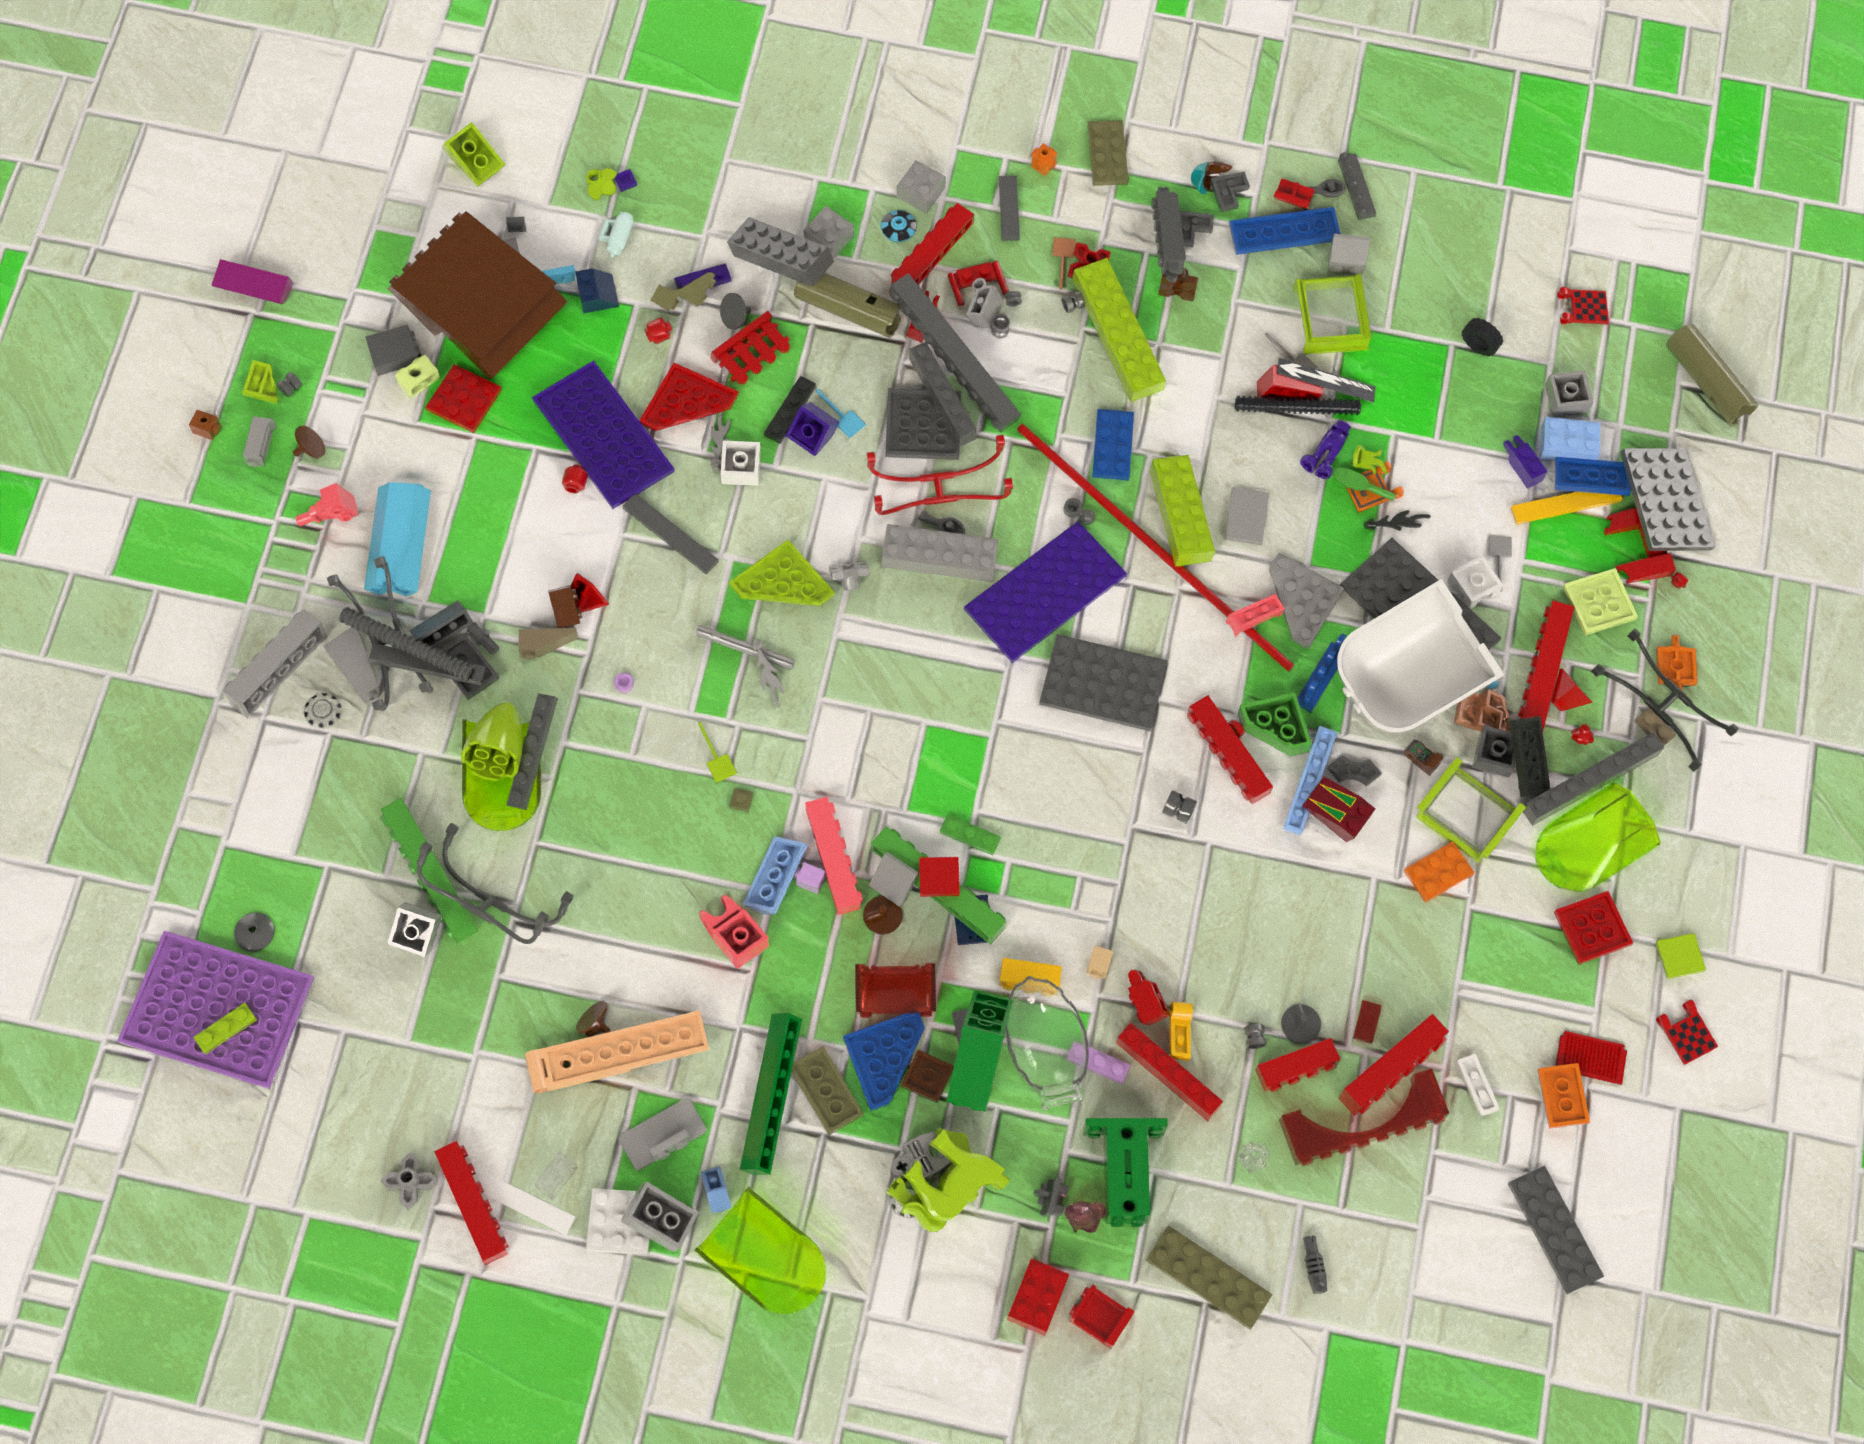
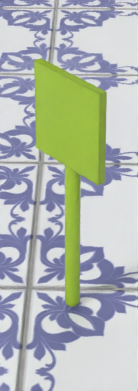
[698,722,737,783]

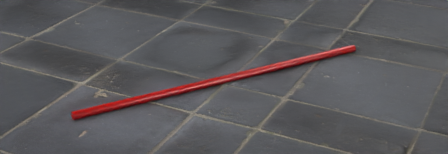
[1017,424,1295,672]

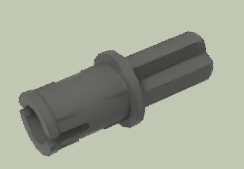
[467,622,499,654]

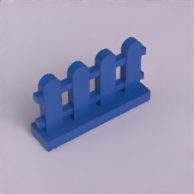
[1297,633,1346,713]

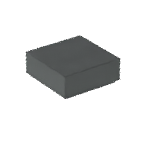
[506,217,526,232]

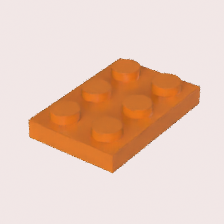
[1404,841,1475,903]
[1537,1063,1590,1129]

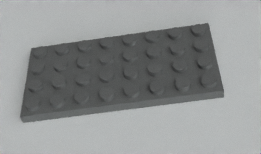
[1340,538,1501,650]

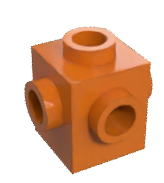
[1031,143,1057,176]

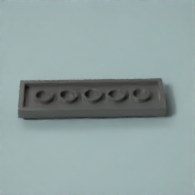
[1508,1166,1604,1294]

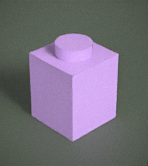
[794,862,826,894]

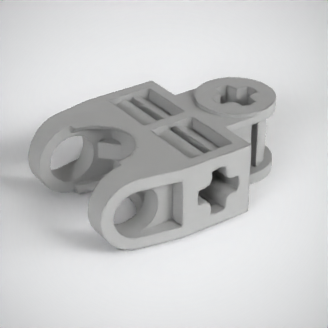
[891,1132,952,1181]

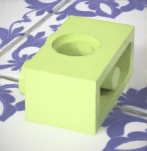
[395,354,440,399]

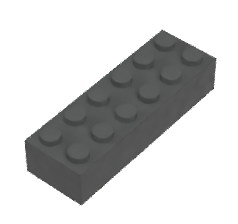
[727,217,834,287]

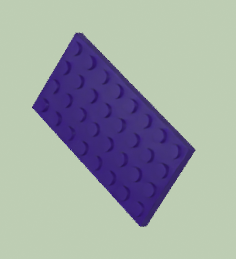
[532,360,675,510]
[964,521,1127,663]

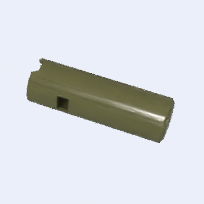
[794,273,901,338]
[1666,324,1759,426]

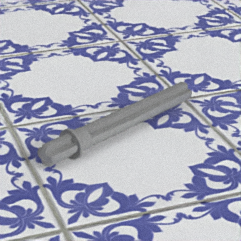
[696,625,795,670]

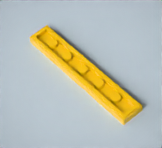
[1510,492,1623,525]

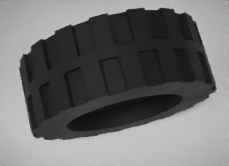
[1461,318,1503,356]

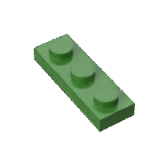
[939,814,1001,856]

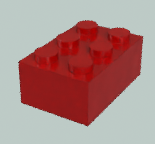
[1007,1258,1069,1336]

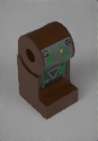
[1404,740,1444,776]

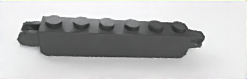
[1151,187,1186,282]

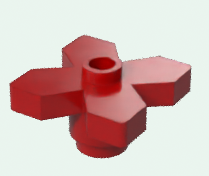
[1067,242,1111,278]

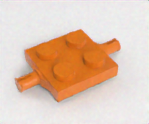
[1656,635,1698,690]

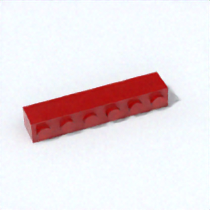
[891,203,974,285]
[1187,695,1273,804]
[1116,1023,1223,1122]
[434,1141,509,1265]

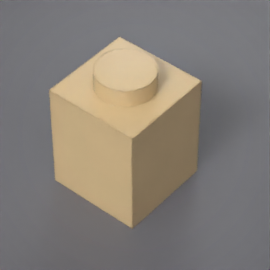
[1086,946,1114,979]

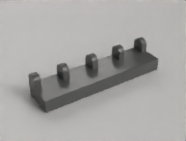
[1338,152,1376,220]

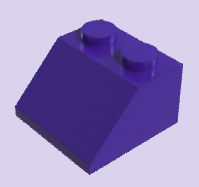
[786,402,840,456]

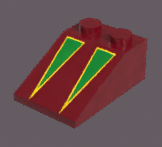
[1302,776,1376,842]

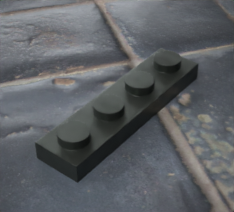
[764,376,816,444]

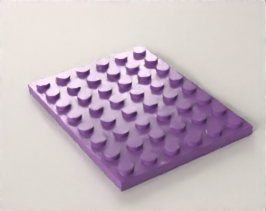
[117,931,314,1090]

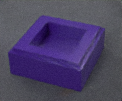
[614,169,637,192]

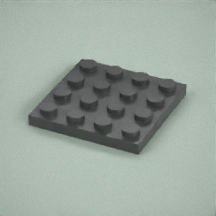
[885,388,961,460]

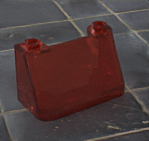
[855,963,936,1018]

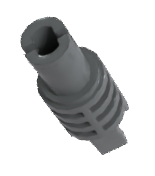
[1303,1235,1327,1294]

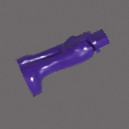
[1300,420,1351,479]

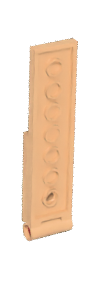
[525,1010,709,1093]

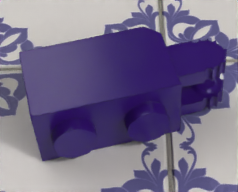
[1503,435,1548,489]

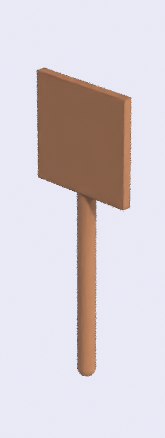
[1053,237,1075,290]

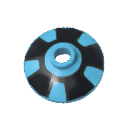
[881,210,917,242]

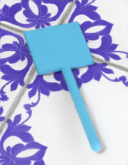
[816,389,866,438]

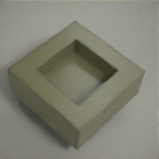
[730,788,753,812]

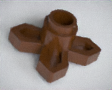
[1158,268,1198,301]

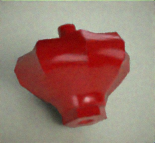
[1571,724,1594,745]

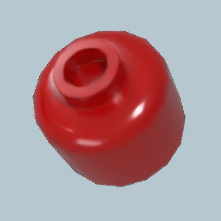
[644,317,673,344]
[562,465,588,494]

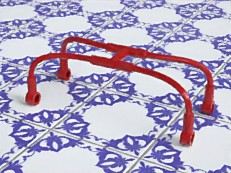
[867,435,1013,515]

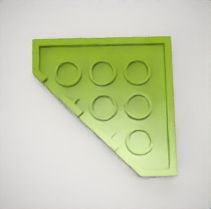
[729,539,835,606]

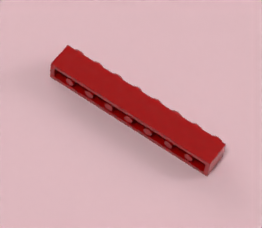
[1517,600,1574,731]

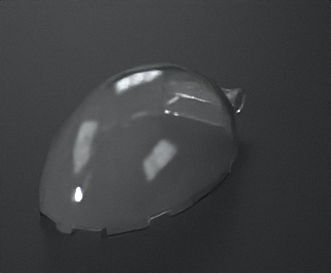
[1005,976,1089,1110]

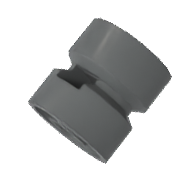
[1162,790,1197,824]

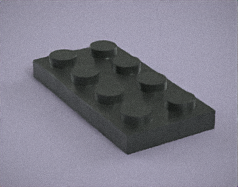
[1510,716,1551,798]

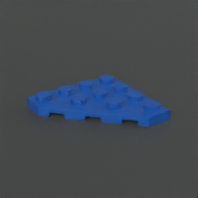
[843,1009,925,1111]

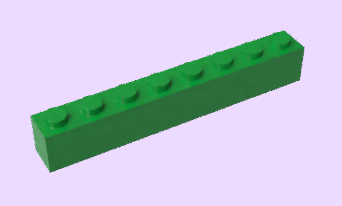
[739,1013,802,1175]

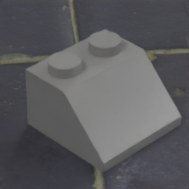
[1327,234,1370,275]

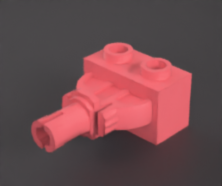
[295,483,359,527]

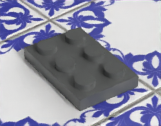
[442,634,499,700]

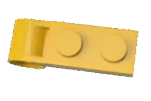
[1169,1001,1193,1061]

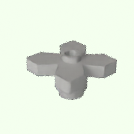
[829,561,870,591]
[381,1152,438,1210]

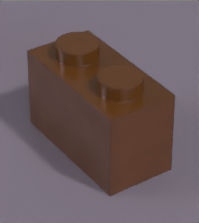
[548,585,583,628]

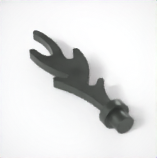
[1364,510,1431,531]

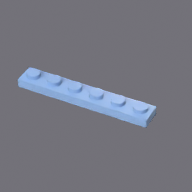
[1283,726,1337,836]

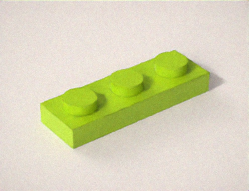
[193,1003,257,1055]

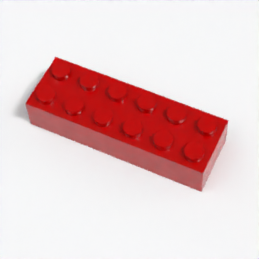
[1338,1014,1449,1117]

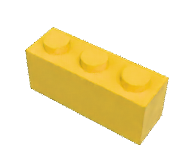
[999,958,1062,996]

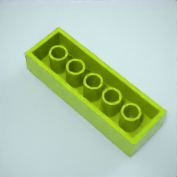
[1149,455,1215,567]

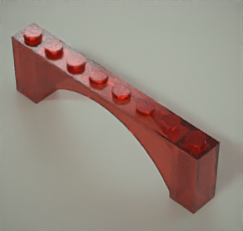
[1279,1069,1450,1167]

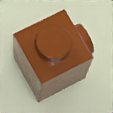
[189,410,221,440]

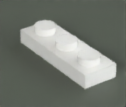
[1456,1054,1500,1117]

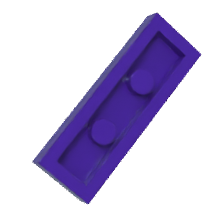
[674,263,731,289]

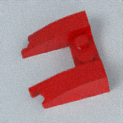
[1604,508,1676,584]

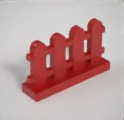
[710,311,790,385]

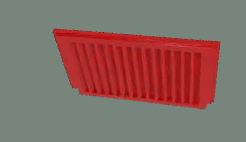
[1555,1031,1627,1085]

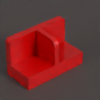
[1274,178,1314,210]

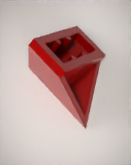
[570,573,610,613]
[1552,669,1593,711]

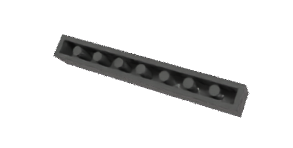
[1523,732,1665,826]

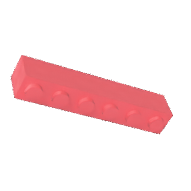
[805,797,863,915]

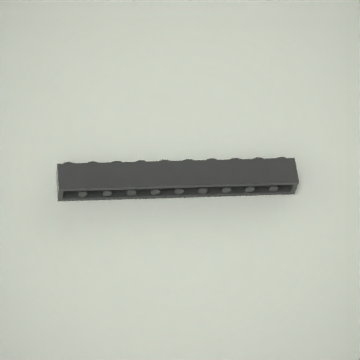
[889,273,1021,433]

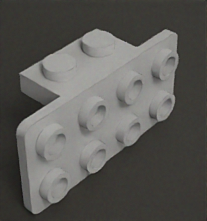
[618,1098,707,1171]

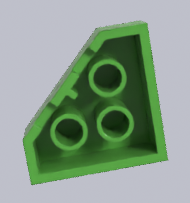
[1238,692,1312,757]

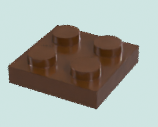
[901,1050,954,1103]

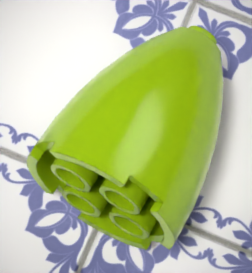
[461,702,523,781]

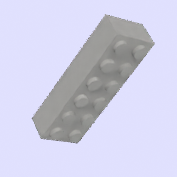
[882,524,999,582]
[223,609,327,719]

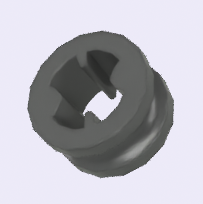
[1005,291,1022,307]

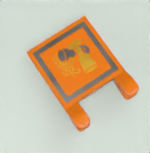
[1346,461,1404,513]

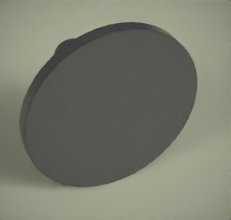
[720,293,751,329]
[1281,1003,1321,1043]

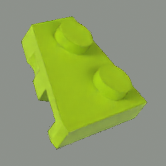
[242,360,278,404]

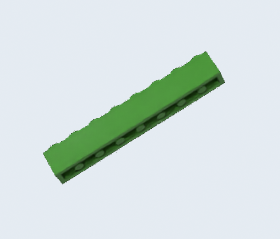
[380,798,478,943]
[871,826,1006,945]

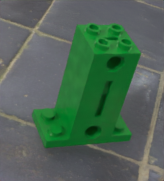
[946,990,1013,1112]
[1083,1118,1168,1227]

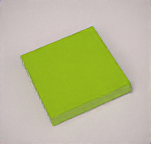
[1655,933,1706,979]

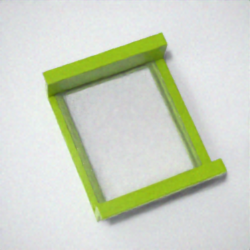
[1293,273,1371,355]
[1416,757,1526,863]

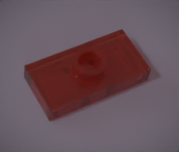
[1353,1000,1382,1044]

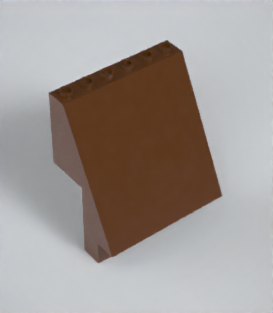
[387,211,568,380]

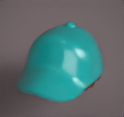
[1191,161,1232,194]

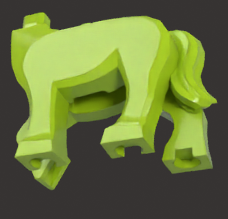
[885,1128,1010,1232]

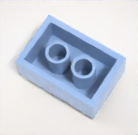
[1539,417,1600,461]

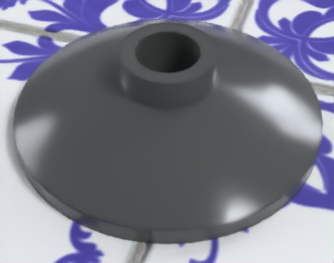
[234,913,275,951]

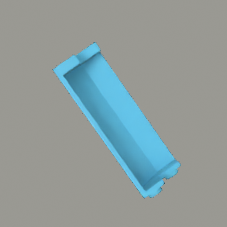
[364,482,431,597]

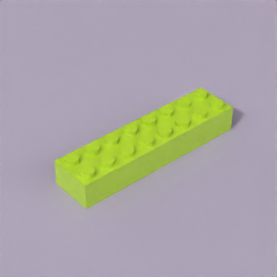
[1072,258,1166,402]

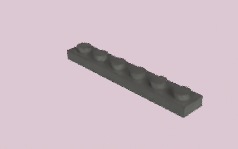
[506,693,558,810]

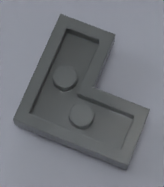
[1210,171,1250,212]
[1180,211,1214,247]

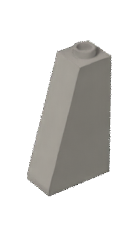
[323,628,381,704]

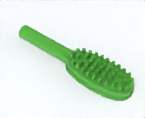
[1334,468,1396,501]

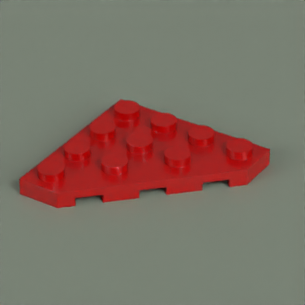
[639,363,739,431]

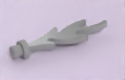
[711,412,730,471]
[752,639,784,707]

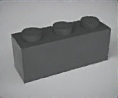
[409,600,473,648]

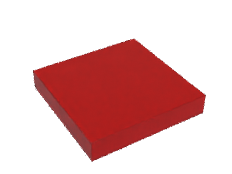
[919,857,960,897]

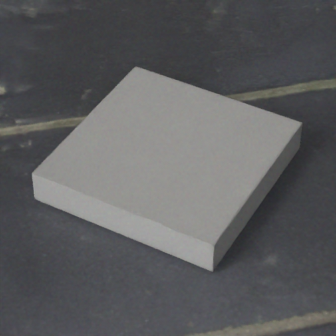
[868,852,919,907]

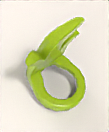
[1352,445,1388,475]

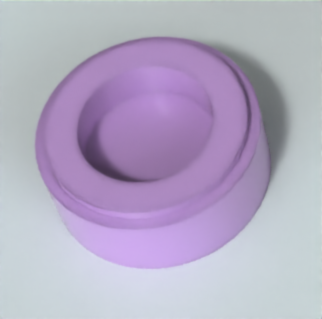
[614,673,634,693]

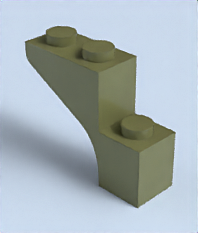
[650,272,716,312]

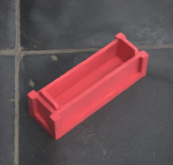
[1225,594,1285,637]

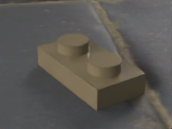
[1634,707,1676,746]

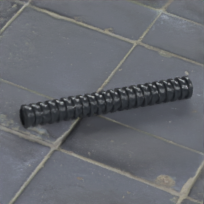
[1235,395,1361,416]

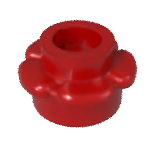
[1671,572,1688,589]

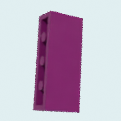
[211,259,293,304]

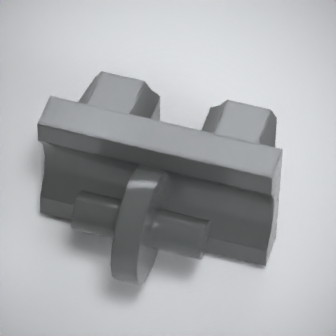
[1033,1177,1069,1217]

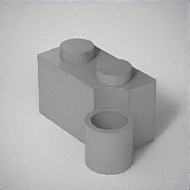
[966,278,1002,328]

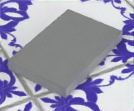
[1225,487,1269,545]

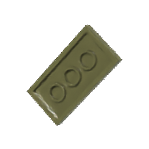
[1087,120,1129,186]
[791,1046,864,1135]

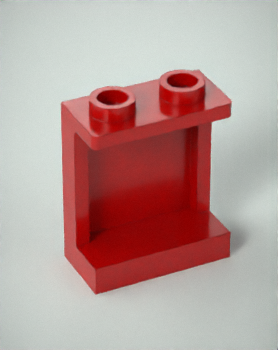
[1069,1284,1135,1349]

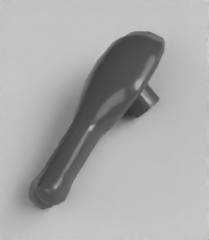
[1309,179,1346,198]
[918,510,965,534]

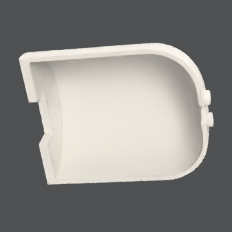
[1337,579,1504,733]

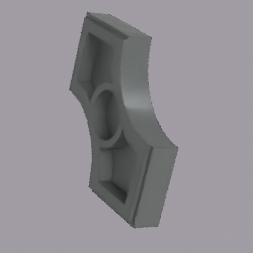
[1327,756,1382,786]

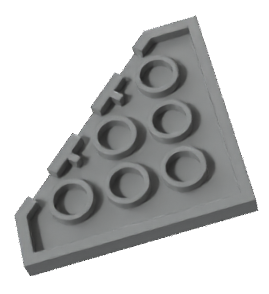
[1269,553,1344,650]

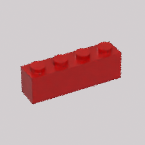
[1255,1038,1341,1092]

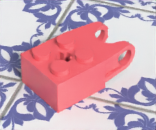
[699,895,769,969]

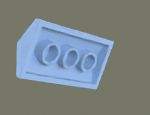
[743,836,807,914]

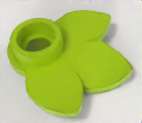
[586,168,617,201]

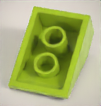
[442,122,506,186]

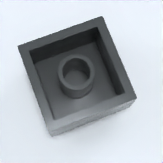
[1472,725,1516,778]

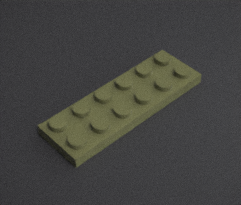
[1146,1225,1273,1330]

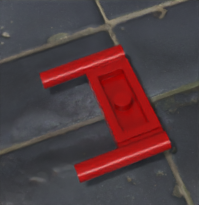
[947,261,1009,307]

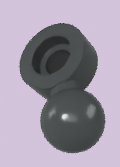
[1063,498,1095,525]

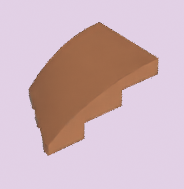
[1454,689,1511,732]

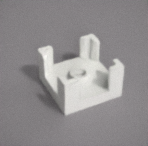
[1447,555,1503,609]

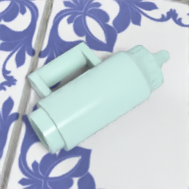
[598,212,633,258]

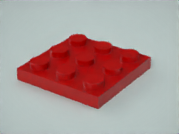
[426,364,502,433]
[1554,891,1634,965]

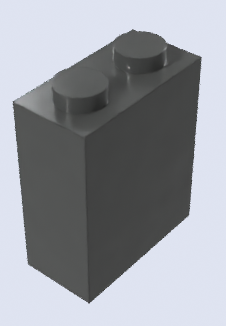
[365,325,421,376]

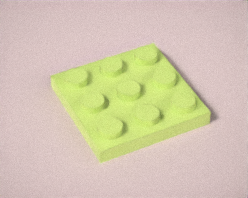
[1563,568,1638,636]

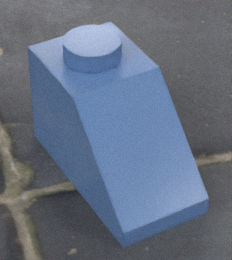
[701,1167,732,1213]

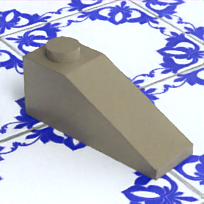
[519,628,578,660]

